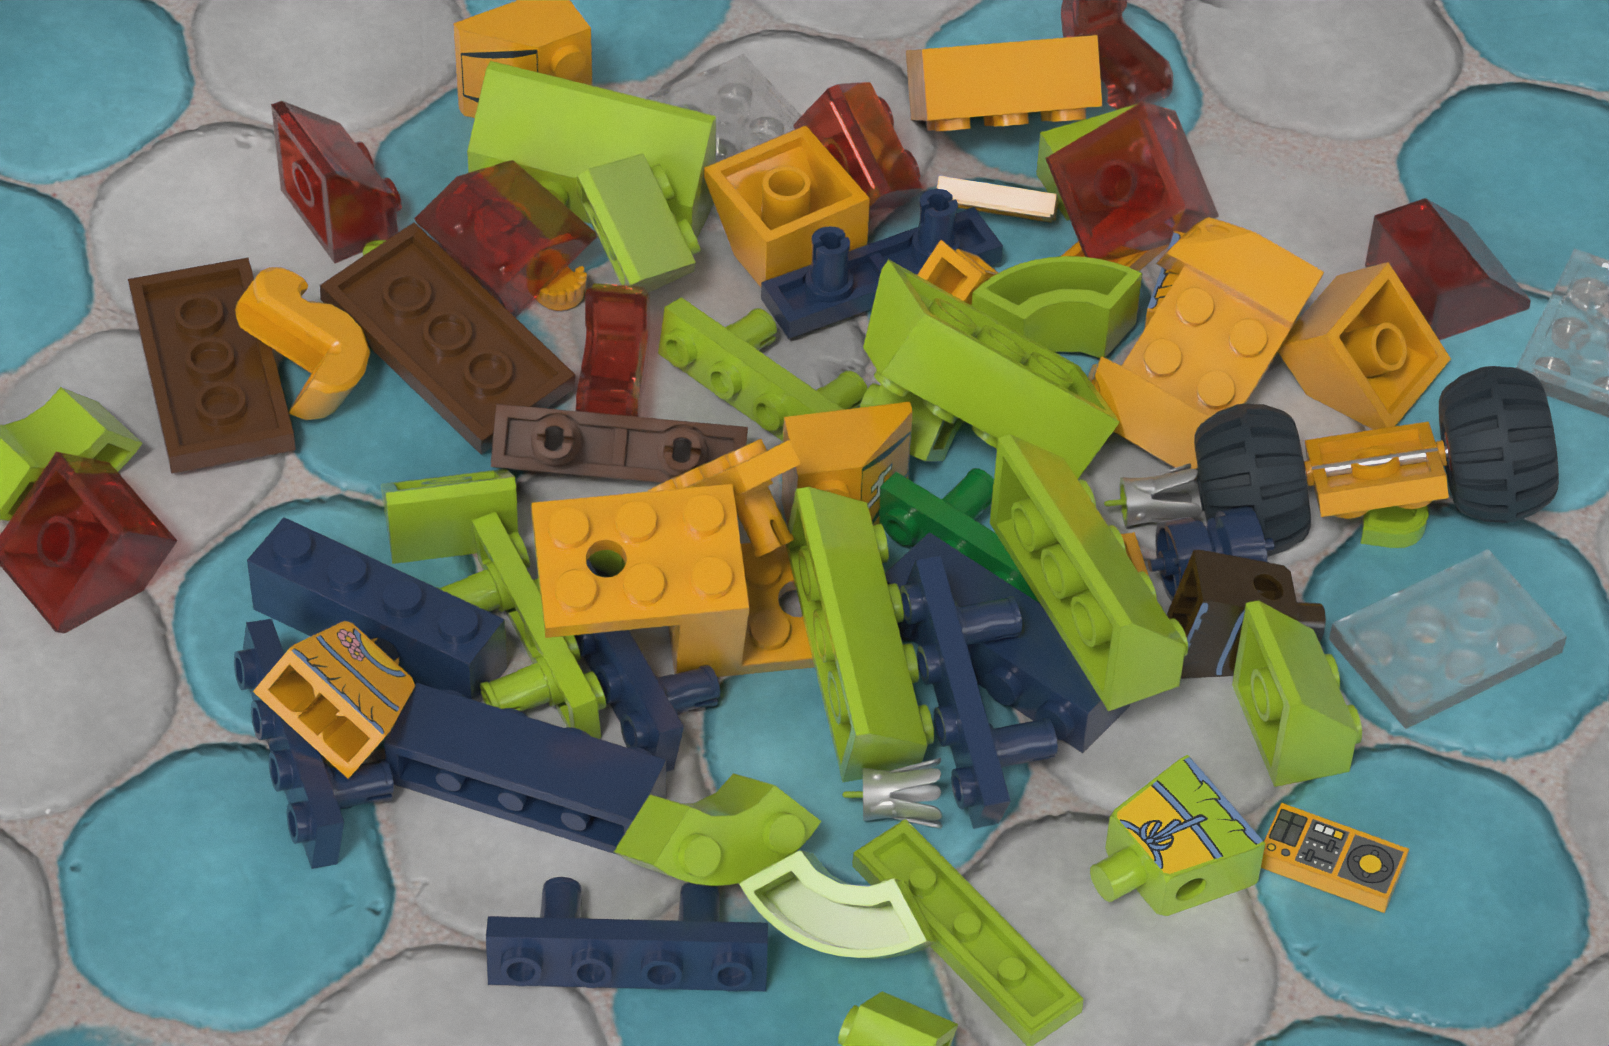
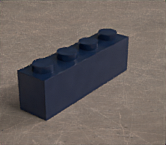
[247,517,507,702]
[885,532,1130,754]
[384,683,667,855]

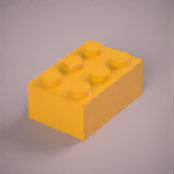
[906,35,1102,131]

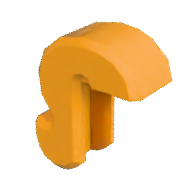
[235,267,370,420]

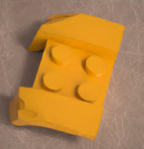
[1088,217,1324,481]

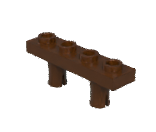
[490,404,748,483]

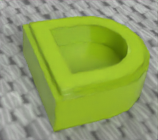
[1360,506,1429,548]

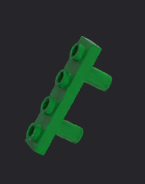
[879,468,1040,603]

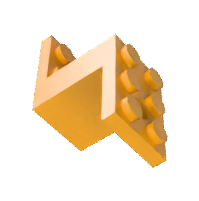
[531,484,815,677]

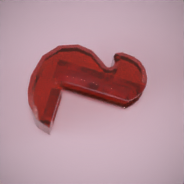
[1061,0,1174,110]
[575,283,650,417]

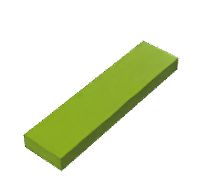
[852,819,1084,1046]

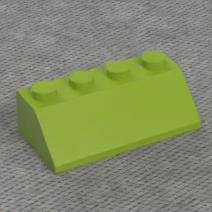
[467,61,716,239]
[863,259,1120,479]
[990,434,1188,711]
[785,487,934,783]

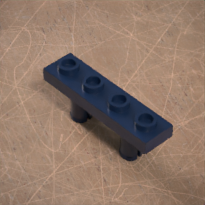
[761,188,1003,339]
[900,555,1058,829]
[574,559,720,772]
[234,619,394,869]
[486,877,768,991]

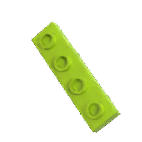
[658,297,868,441]
[436,512,606,739]

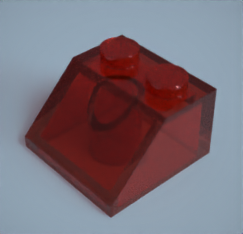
[793,82,923,220]
[271,101,402,264]
[1045,101,1219,261]
[414,160,597,318]
[1365,198,1531,341]
[0,451,178,634]

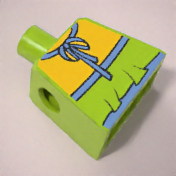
[1090,755,1266,916]

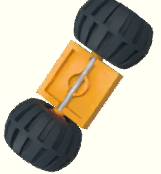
[1194,366,1559,557]

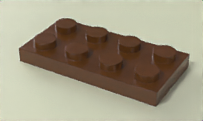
[320,222,576,455]
[128,257,296,474]

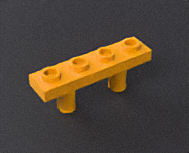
[647,439,801,558]

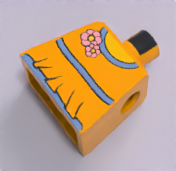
[253,621,415,779]

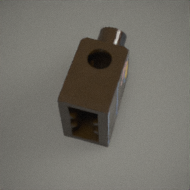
[1167,550,1326,679]

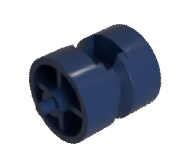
[1148,506,1274,602]

